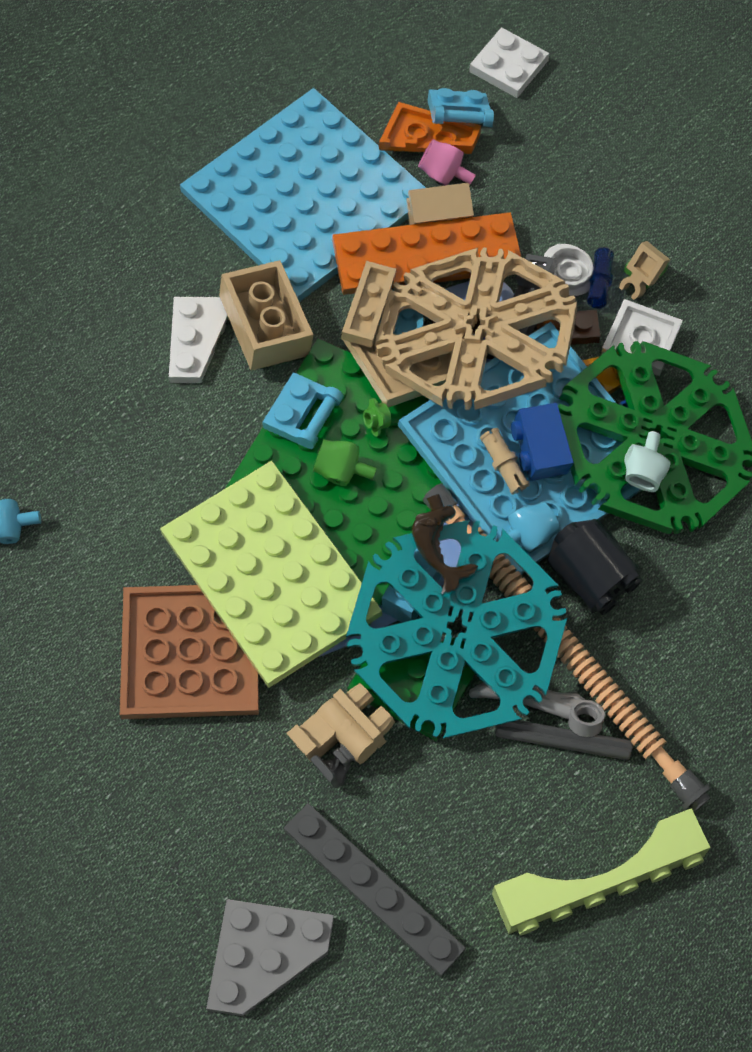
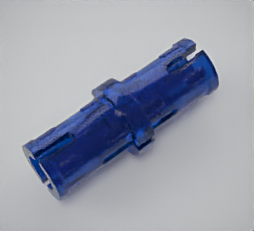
[587,247,614,309]

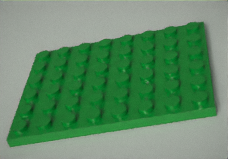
[225,338,443,626]

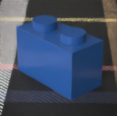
[511,402,574,481]

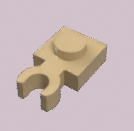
[619,241,670,300]

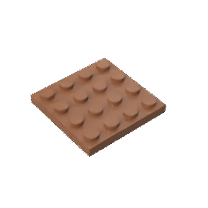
[120,585,259,719]

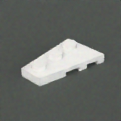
[169,297,228,383]

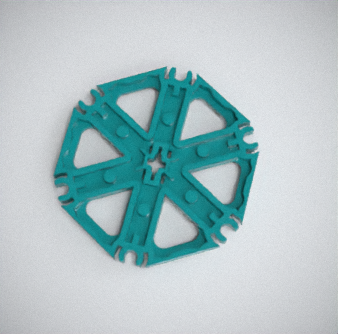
[346,519,567,739]

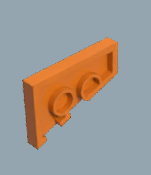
[379,102,482,154]

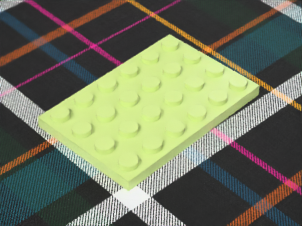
[160,461,382,688]

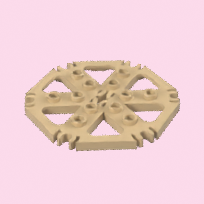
[375,248,577,410]

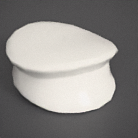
[544,244,594,296]

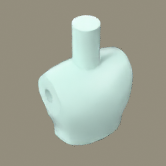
[624,431,670,492]

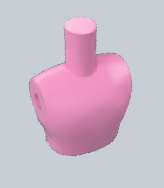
[418,139,475,186]

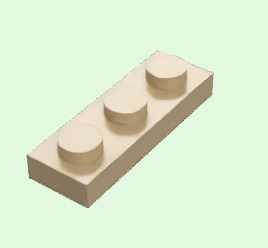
[341,261,396,348]

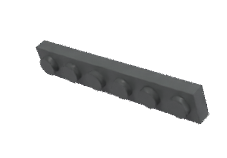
[284,803,466,977]

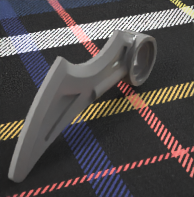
[469,671,605,737]

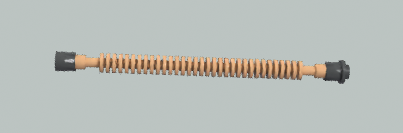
[423,483,711,811]

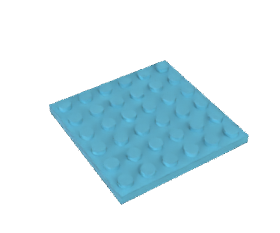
[180,88,426,302]
[398,322,642,574]

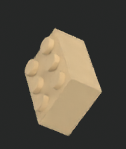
[219,260,313,371]

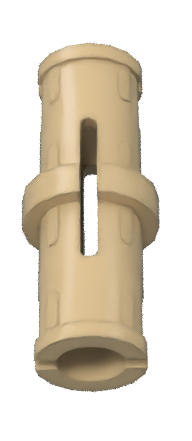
[480,428,530,495]

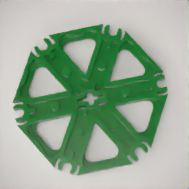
[558,341,752,535]

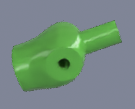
[313,439,377,486]

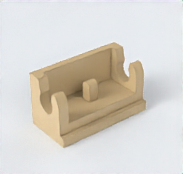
[406,183,474,225]

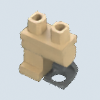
[287,683,395,788]

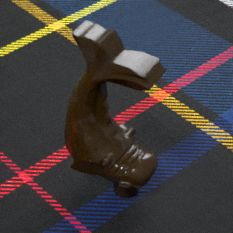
[412,494,478,596]

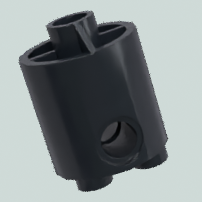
[548,519,643,616]

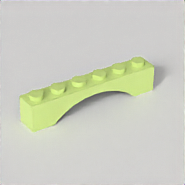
[492,808,710,935]

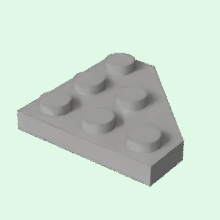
[206,899,334,1017]

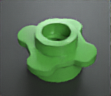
[363,398,391,436]

